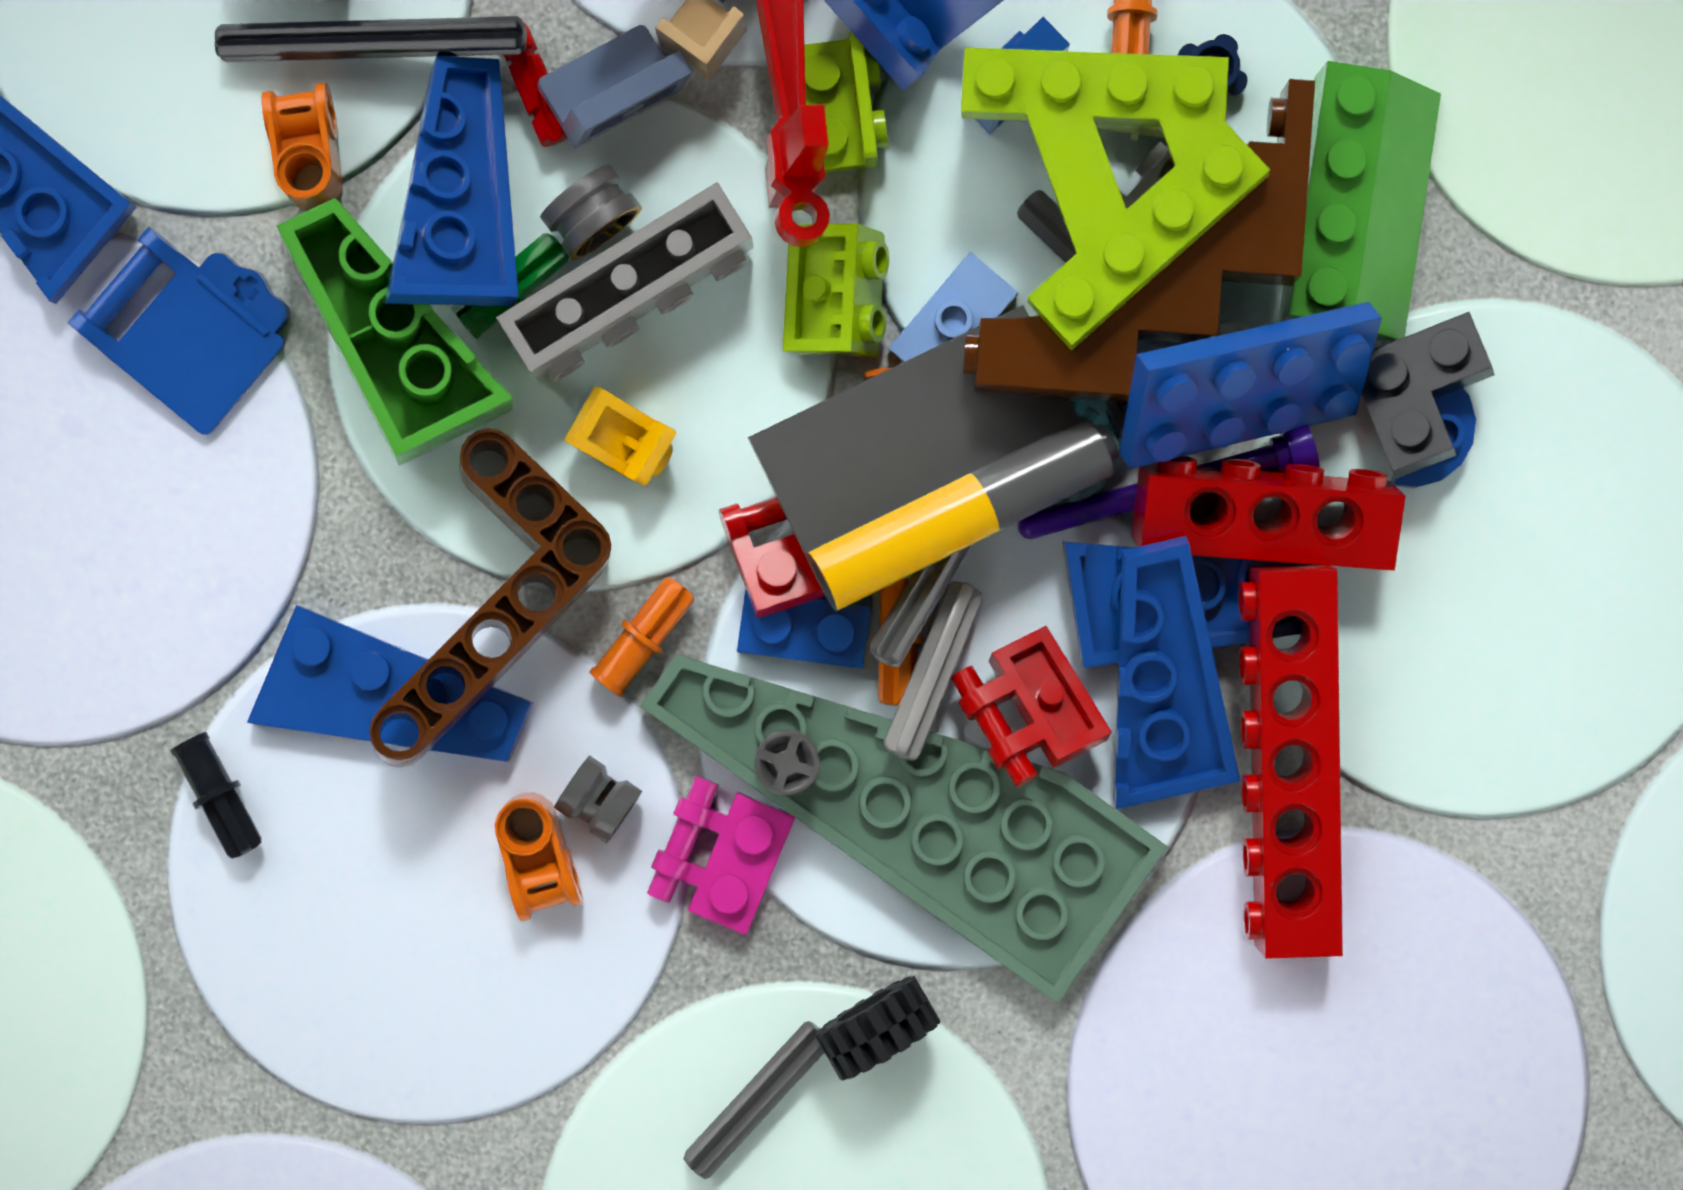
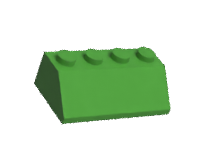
[1278,61,1441,342]

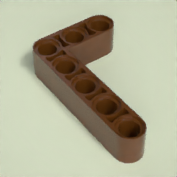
[369,428,612,767]

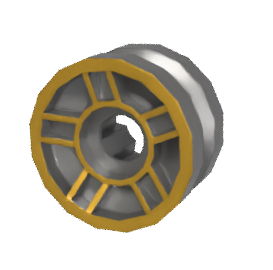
[540,165,642,260]

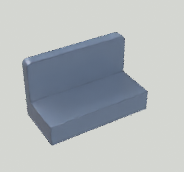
[537,25,693,149]

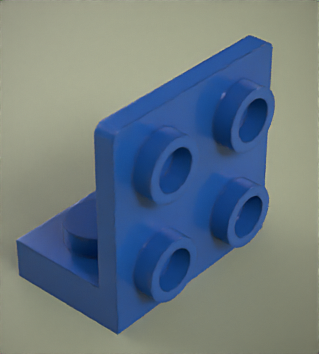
[824,0,1004,90]

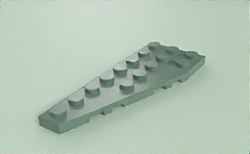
[639,654,1168,1004]

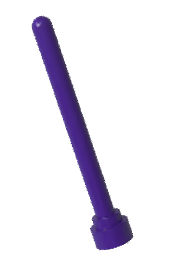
[1018,424,1320,539]

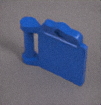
[67,226,291,435]

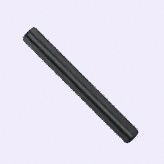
[214,16,527,62]

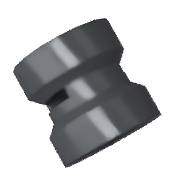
[554,755,642,844]

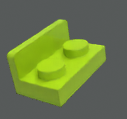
[805,32,888,173]
[782,223,890,358]

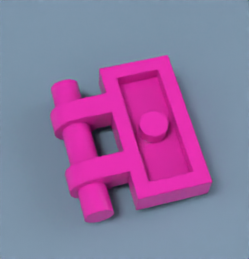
[647,775,795,935]

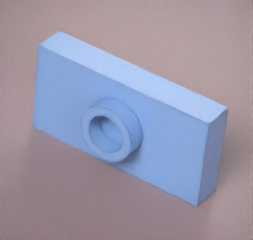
[888,252,1019,363]

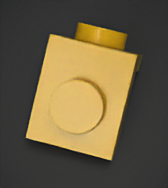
[563,386,676,486]

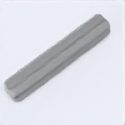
[884,581,983,760]

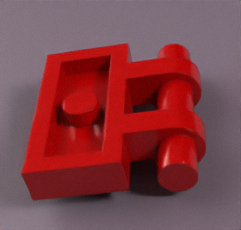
[951,626,1112,788]

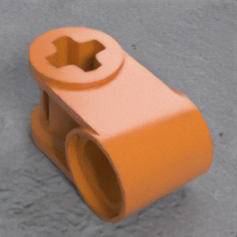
[261,82,343,211]
[494,792,583,922]

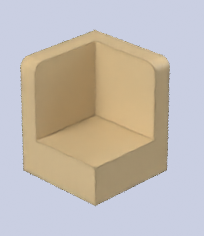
[655,0,747,80]

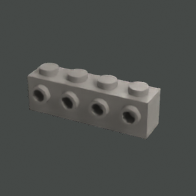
[496,181,754,382]

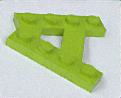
[961,47,1270,351]

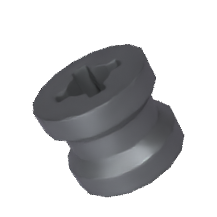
[754,729,820,796]

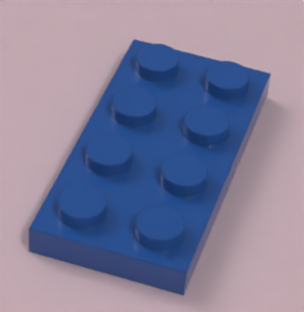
[1119,302,1382,469]

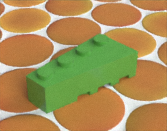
[277,198,513,466]

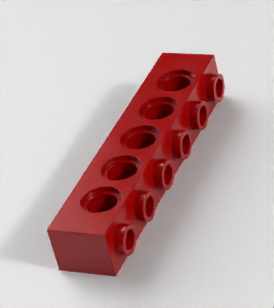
[1238,565,1343,959]

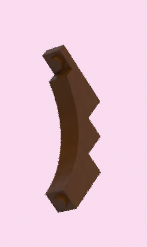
[963,79,1315,402]

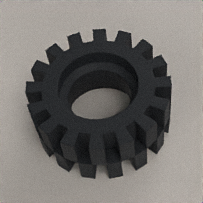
[815,975,941,1081]

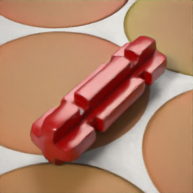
[503,24,568,147]

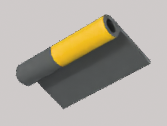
[747,305,1119,611]

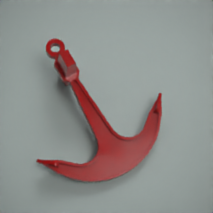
[756,0,830,247]

